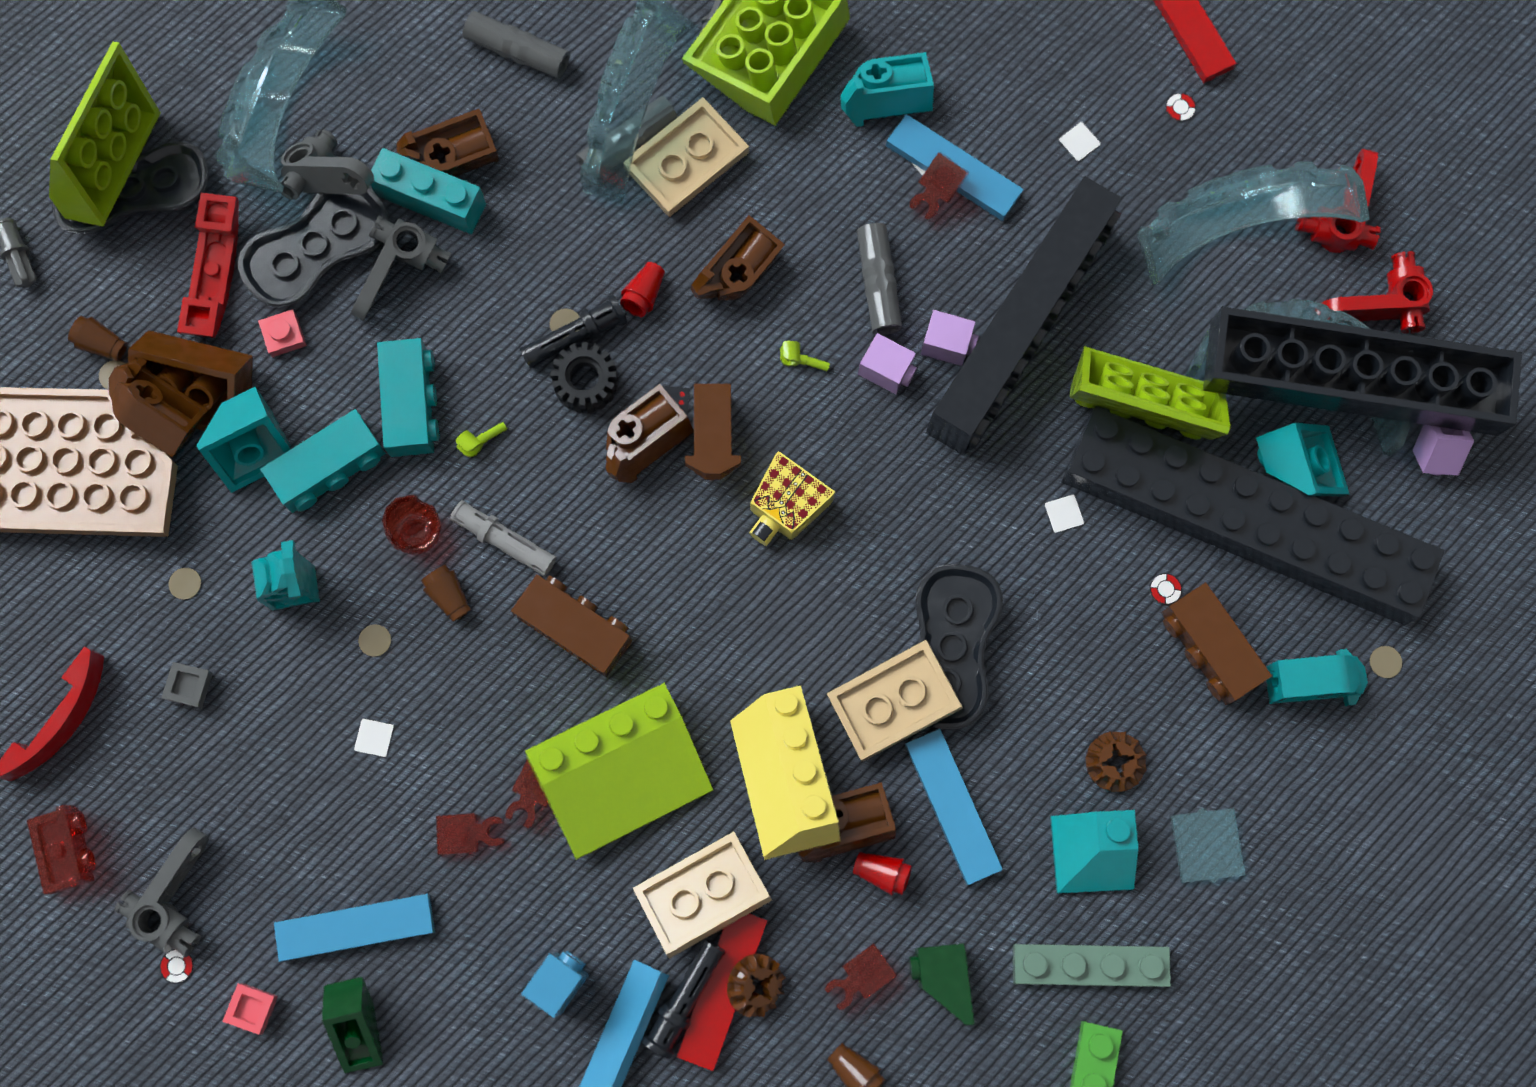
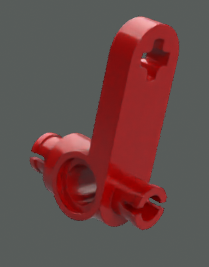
[1295,149,1381,253]
[1319,251,1433,334]

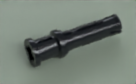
[519,294,628,368]
[641,939,726,1059]

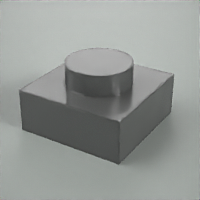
[161,662,213,709]

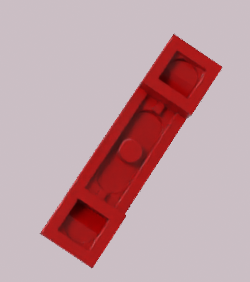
[177,193,239,338]
[0,646,104,781]

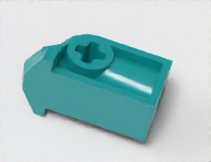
[841,52,934,127]
[251,540,320,611]
[1266,649,1368,707]

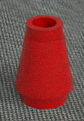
[620,262,665,317]
[853,852,912,896]

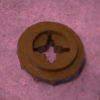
[1086,731,1147,792]
[727,954,786,1018]

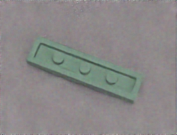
[1013,944,1171,987]

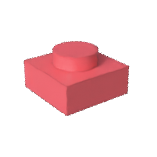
[258,309,307,358]
[222,983,278,1035]

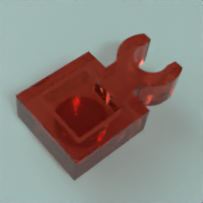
[909,152,970,220]
[506,760,549,829]
[436,813,505,855]
[824,943,897,1010]

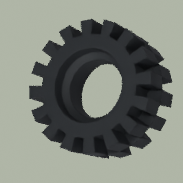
[551,342,618,413]

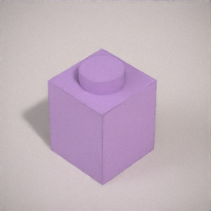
[921,310,979,366]
[858,333,917,394]
[1413,425,1474,476]

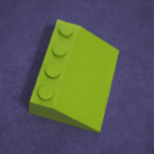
[682,0,850,125]
[49,41,161,226]
[1070,346,1230,440]
[525,683,713,860]

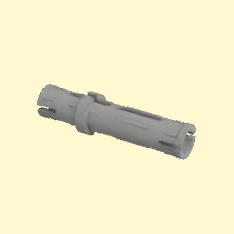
[450,500,557,577]

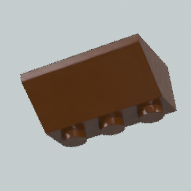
[128,330,253,431]

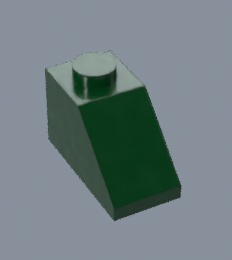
[909,943,974,1025]
[322,977,383,1074]

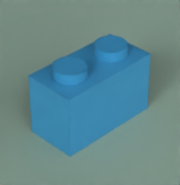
[521,951,589,1018]

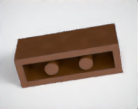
[511,574,632,678]
[1161,582,1272,705]

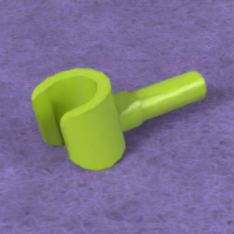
[780,341,830,372]
[456,422,507,457]

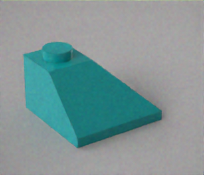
[197,387,292,493]
[1256,423,1349,497]
[1050,810,1138,893]

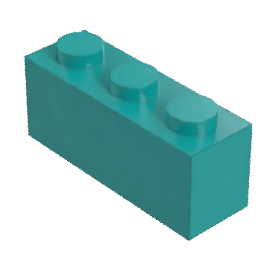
[371,148,486,235]
[377,338,439,457]
[260,409,386,513]

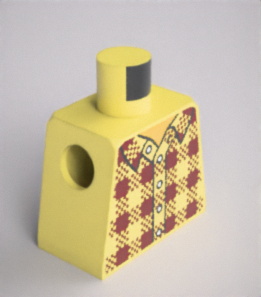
[749,451,835,546]

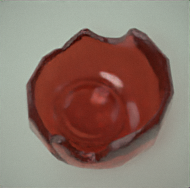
[382,495,442,555]

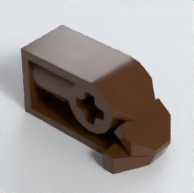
[397,108,499,177]
[690,215,785,300]
[109,357,208,457]
[606,384,694,483]
[685,384,741,480]
[797,782,896,863]

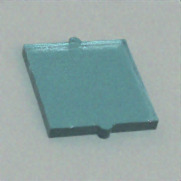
[1171,808,1245,883]

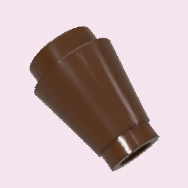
[68,316,128,361]
[421,564,471,622]
[827,1043,886,1087]

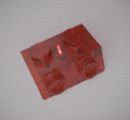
[27,804,96,895]

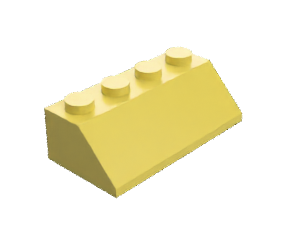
[730,685,840,860]

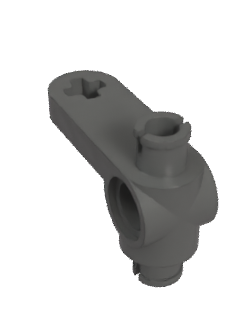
[277,130,374,200]
[350,216,451,321]
[114,827,209,957]

